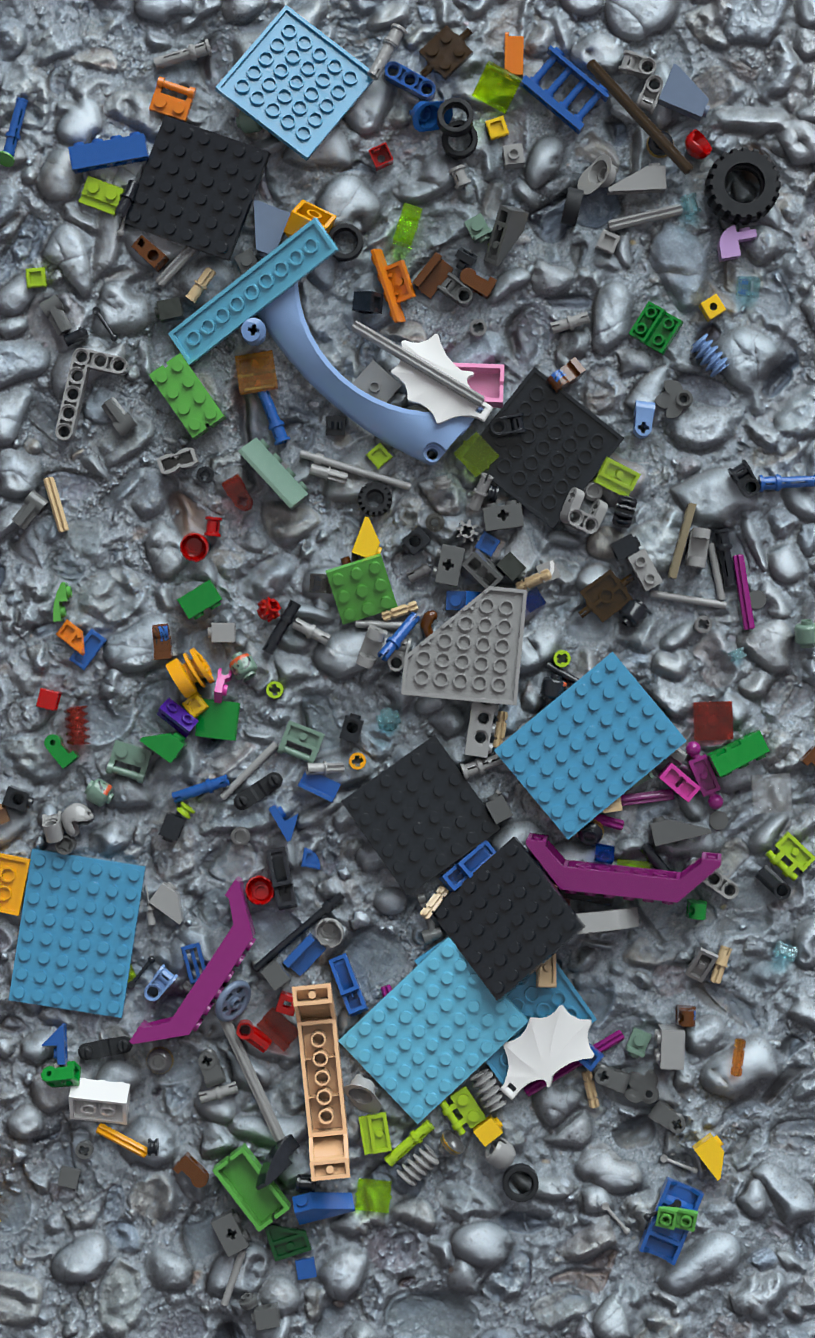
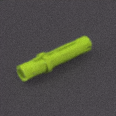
[384,1119,435,1167]

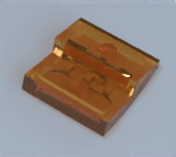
[235,350,278,395]

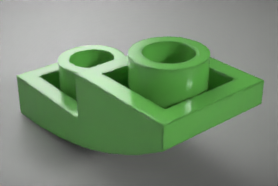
[53,582,72,622]
[655,1206,698,1232]

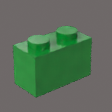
[177,579,223,620]

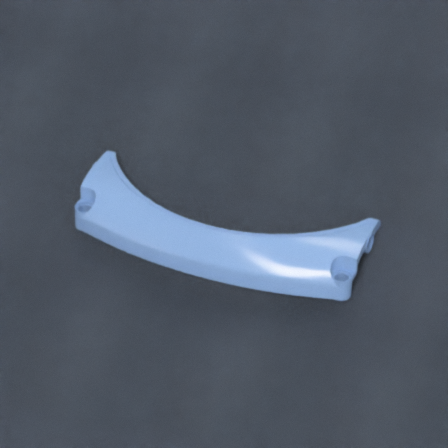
[257,282,483,465]

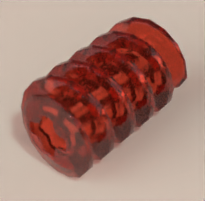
[64,706,91,745]

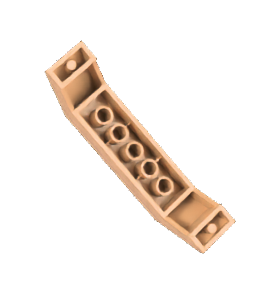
[292,983,351,1181]

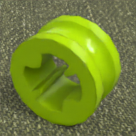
[553,650,571,667]
[266,681,284,698]
[176,801,195,819]

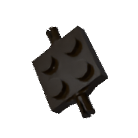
[419,25,473,80]
[578,569,635,623]

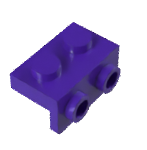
[157,698,199,738]

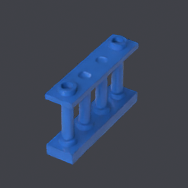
[520,45,609,135]

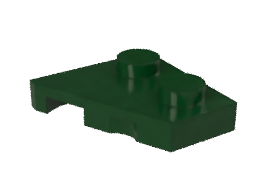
[264,1224,312,1262]

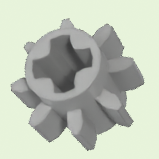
[455,519,479,543]

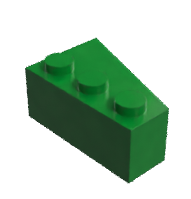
[706,730,770,778]

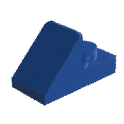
[446,591,482,611]
[269,804,299,842]
[42,1023,68,1065]

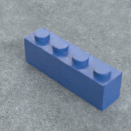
[68,132,149,174]

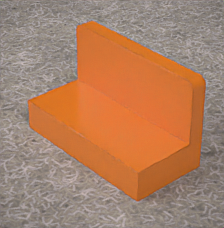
[504,32,524,77]

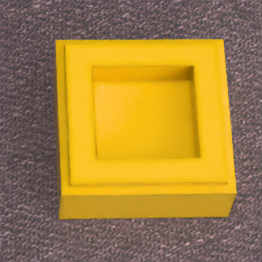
[485,116,509,141]
[182,692,209,718]

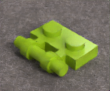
[765,831,815,881]
[439,1085,487,1136]

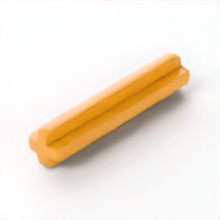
[96,1123,148,1158]

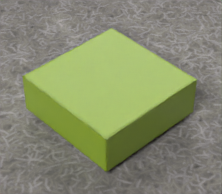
[25,267,47,289]
[366,442,393,470]

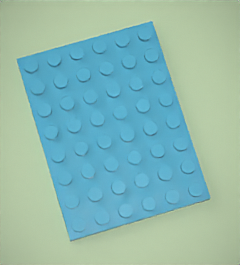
[339,936,529,1124]

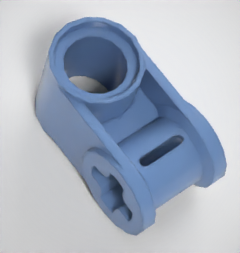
[633,401,655,439]
[144,964,178,1001]

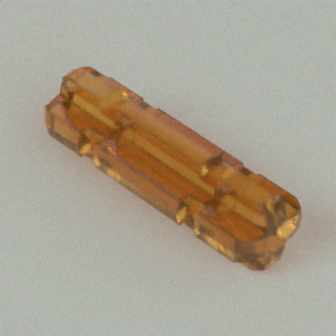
[731,1038,746,1076]

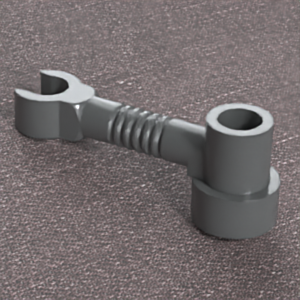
[416,893,443,946]

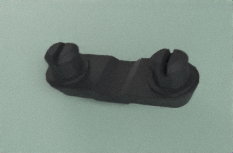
[234,772,283,810]
[78,1036,133,1060]

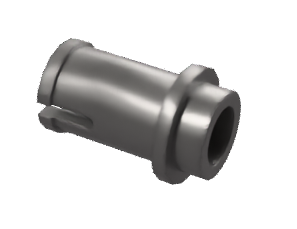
[407,563,432,584]

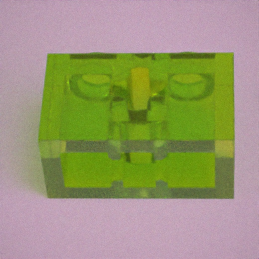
[393,203,423,249]

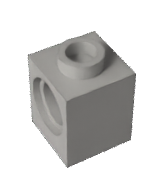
[502,143,525,170]
[208,623,236,642]

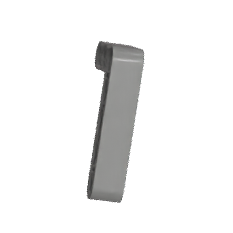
[55,348,130,442]

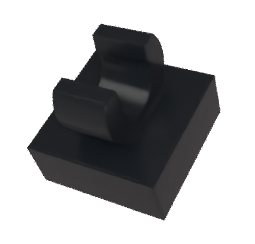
[455,247,478,270]
[326,416,346,436]

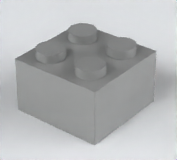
[653,1024,685,1070]

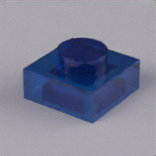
[526,587,546,613]
[594,843,615,864]

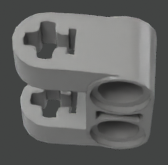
[560,487,608,534]
[685,527,711,568]
[356,625,388,669]

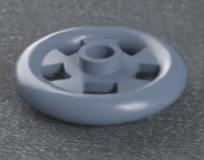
[215,980,251,1022]

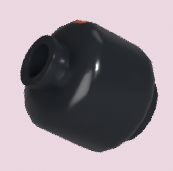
[619,599,648,628]
[540,674,567,702]

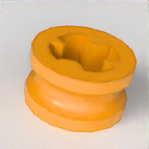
[349,752,366,770]

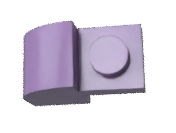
[717,225,757,262]

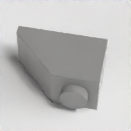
[149,882,184,925]

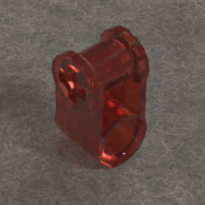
[221,473,253,511]

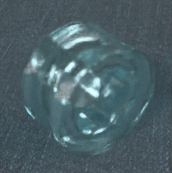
[728,647,747,662]

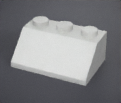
[69,1078,130,1125]

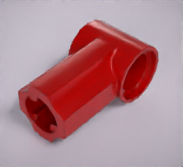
[236,1019,273,1053]

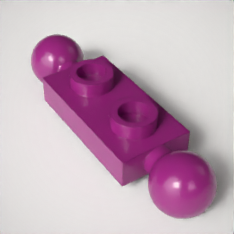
[685,741,723,810]

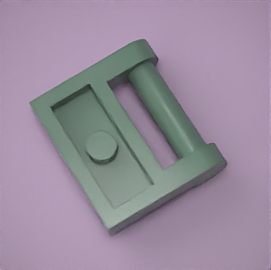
[277,720,325,763]
[106,740,153,784]

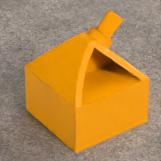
[284,199,337,238]

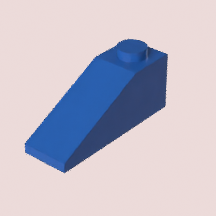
[292,1192,355,1225]

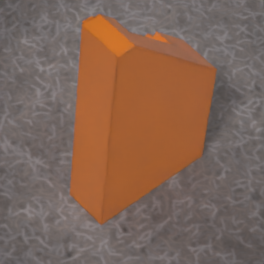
[55,619,85,656]

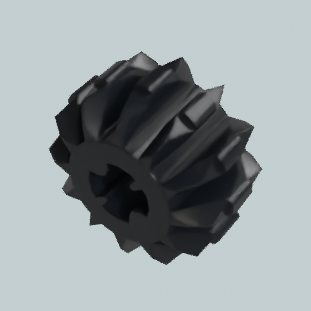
[612,495,637,528]

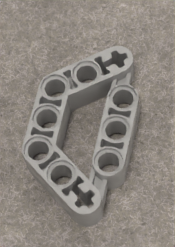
[576,907,640,934]

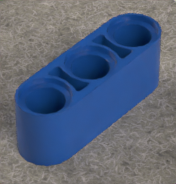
[385,61,436,101]

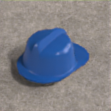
[409,101,453,132]

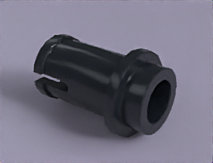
[63,327,89,347]

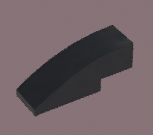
[266,847,298,911]
[256,1134,300,1190]

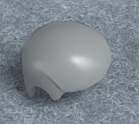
[315,918,344,948]

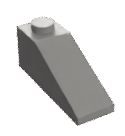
[607,163,666,195]

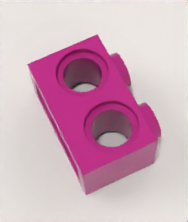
[657,762,701,803]

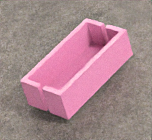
[454,363,504,408]

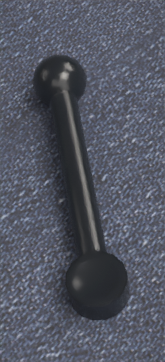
[92,307,118,341]
[127,956,155,989]
[644,1199,681,1221]

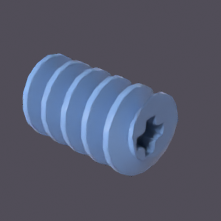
[241,318,266,346]
[691,334,729,377]

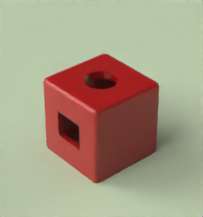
[369,142,394,171]
[36,688,62,711]
[275,991,295,1016]

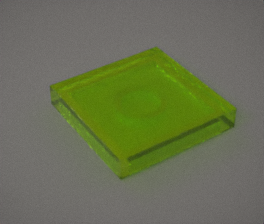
[472,61,523,114]

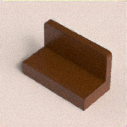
[412,252,453,299]

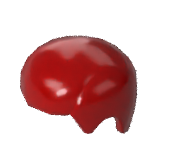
[685,129,712,160]
[180,533,209,563]
[245,875,274,906]

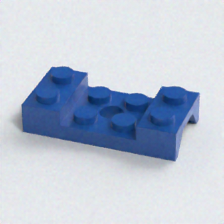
[638,1177,704,1266]

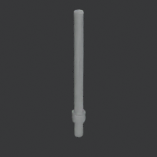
[299,450,411,491]

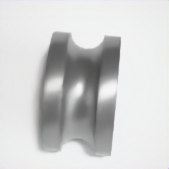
[469,319,487,337]
[694,616,712,633]

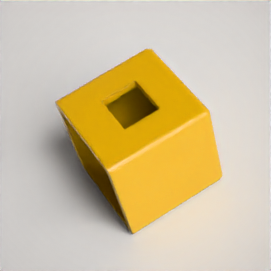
[698,294,726,322]

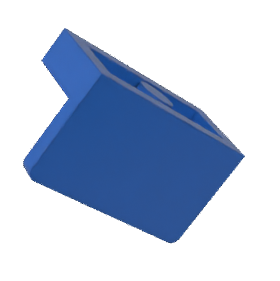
[298,770,341,802]
[283,933,326,976]

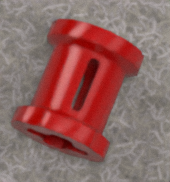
[204,516,222,537]

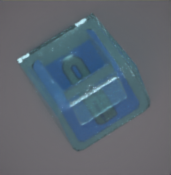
[736,276,761,298]

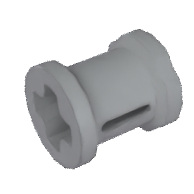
[449,164,472,190]

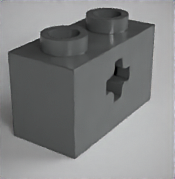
[482,500,524,532]
[432,544,465,587]
[462,548,504,589]
[261,956,292,991]
[211,1208,251,1257]

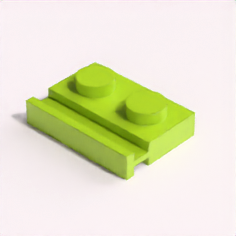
[78,176,125,216]
[594,456,641,496]
[358,1112,392,1155]

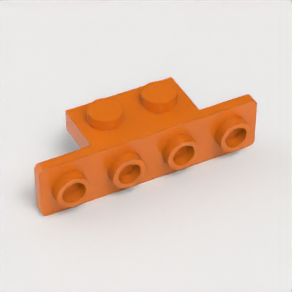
[371,249,416,323]

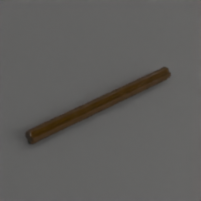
[586,59,693,175]

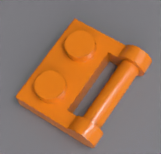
[149,76,196,122]

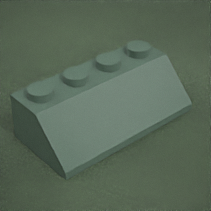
[238,438,309,511]

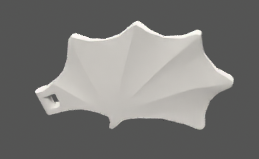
[391,334,493,425]
[500,1005,594,1100]

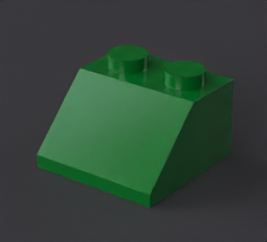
[139,732,188,763]

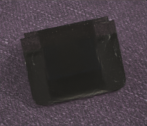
[309,573,332,594]

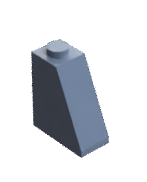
[657,64,710,121]
[254,199,291,258]

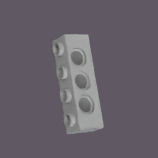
[464,701,499,758]

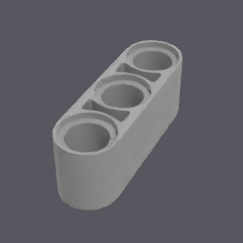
[688,858,739,899]

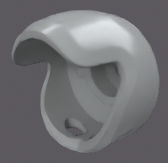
[61,803,95,837]
[485,1137,516,1170]

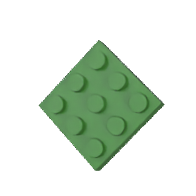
[326,553,397,625]

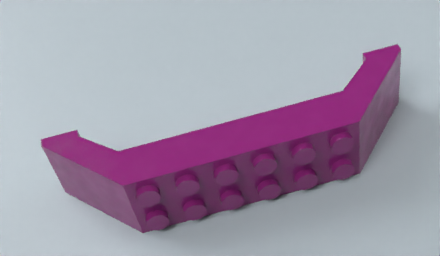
[526,833,722,905]
[129,876,256,1044]

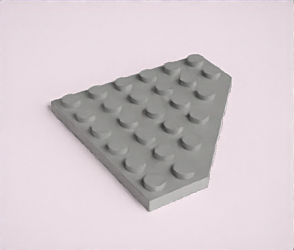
[401,586,528,706]

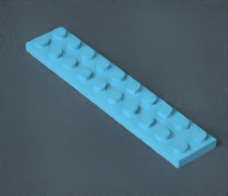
[168,218,338,365]

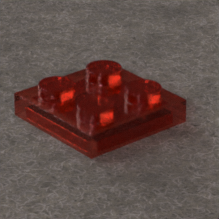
[693,701,733,741]

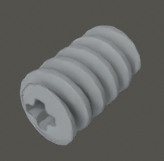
[469,1069,507,1113]
[396,1144,439,1186]

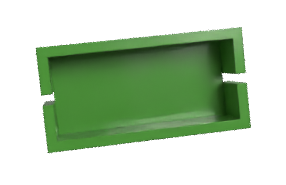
[149,353,226,440]
[212,1143,291,1232]

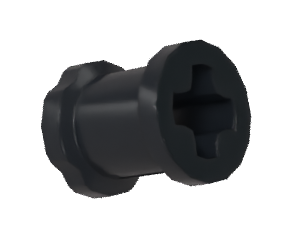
[296,1174,316,1192]

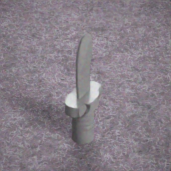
[144,884,156,926]

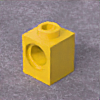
[473,1114,503,1147]

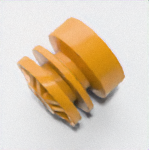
[165,647,215,698]

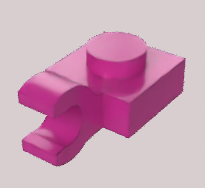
[214,668,232,703]

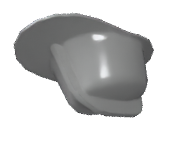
[577,154,618,195]
[343,1074,381,1114]

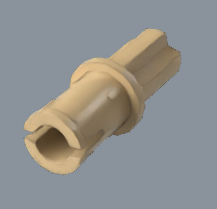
[185,267,216,304]
[710,945,732,984]

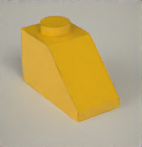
[352,516,382,558]
[692,1133,724,1181]

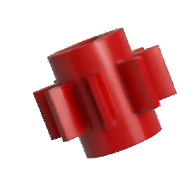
[257,597,281,622]

